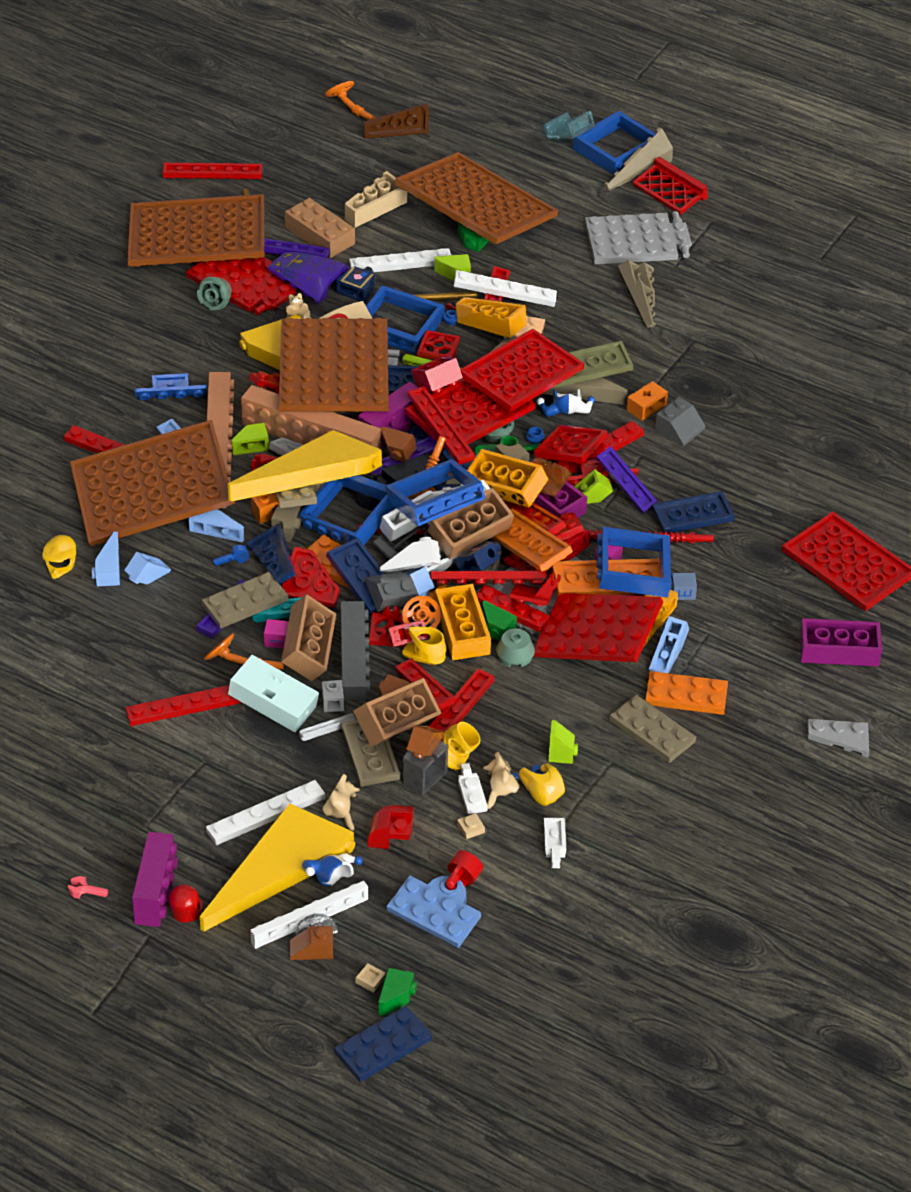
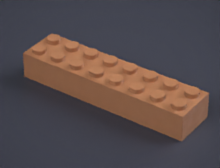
[241,385,381,449]

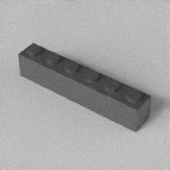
[341,601,370,700]

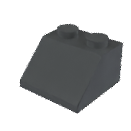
[655,397,706,446]
[365,571,418,612]

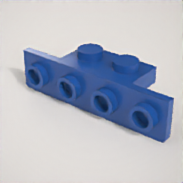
[135,373,207,400]

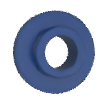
[443,310,458,325]
[526,427,545,443]

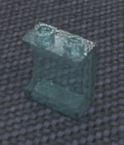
[544,111,596,139]

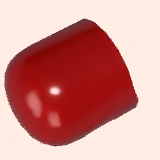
[169,884,204,923]

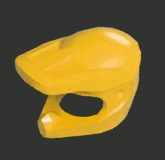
[42,535,76,579]
[402,627,446,665]
[442,722,480,771]
[519,763,565,807]

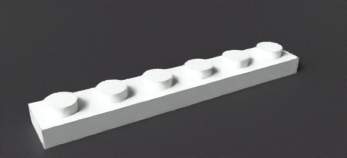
[349,248,451,272]
[454,270,557,307]
[206,780,325,845]
[251,881,368,949]

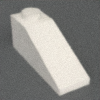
[380,537,440,573]

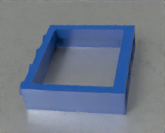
[573,111,656,175]
[366,285,444,354]
[386,459,486,526]
[299,475,395,545]
[596,527,671,597]

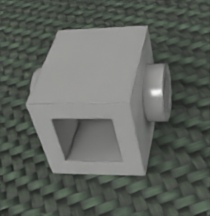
[322,680,344,712]

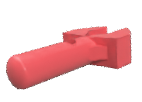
[68,876,108,899]

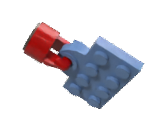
[387,850,484,948]

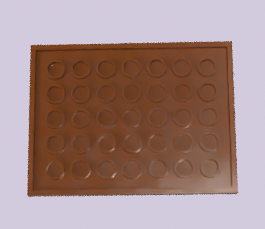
[395,152,558,244]
[128,194,265,267]
[279,318,389,411]
[70,420,235,547]

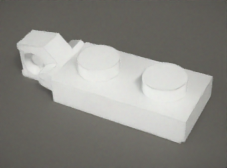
[458,763,488,814]
[544,818,566,868]

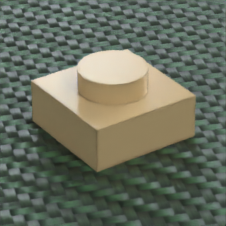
[457,813,485,839]
[356,964,386,993]

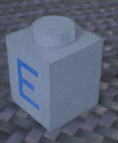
[670,573,697,600]

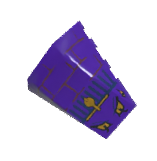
[267,252,350,304]

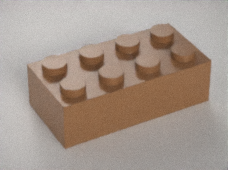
[285,198,355,258]
[428,487,514,560]
[281,594,336,681]
[353,678,442,747]

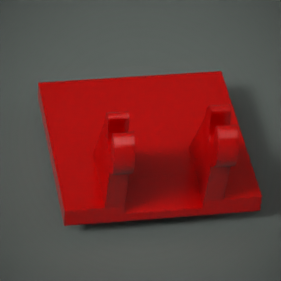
[509,573,561,606]

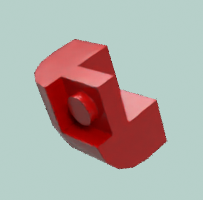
[368,805,414,849]

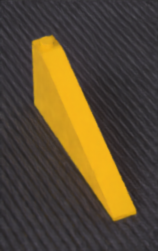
[239,314,302,370]
[227,430,382,501]
[200,803,355,931]

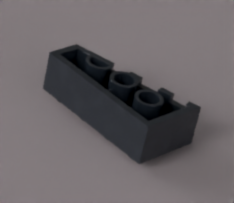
[382,448,448,500]

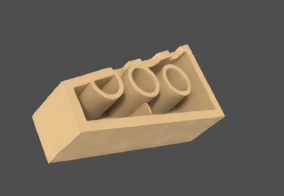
[345,171,407,228]

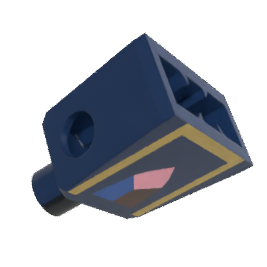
[336,266,375,303]
[454,541,501,571]

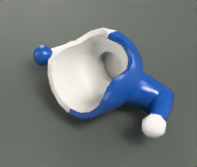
[537,389,595,417]
[302,853,363,886]

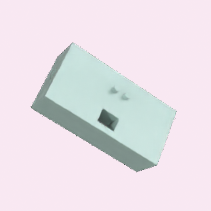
[228,655,319,732]

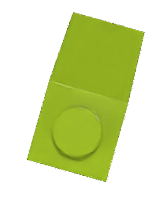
[434,254,471,281]
[232,423,269,455]
[574,469,613,504]
[549,720,578,764]

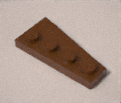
[364,103,428,139]

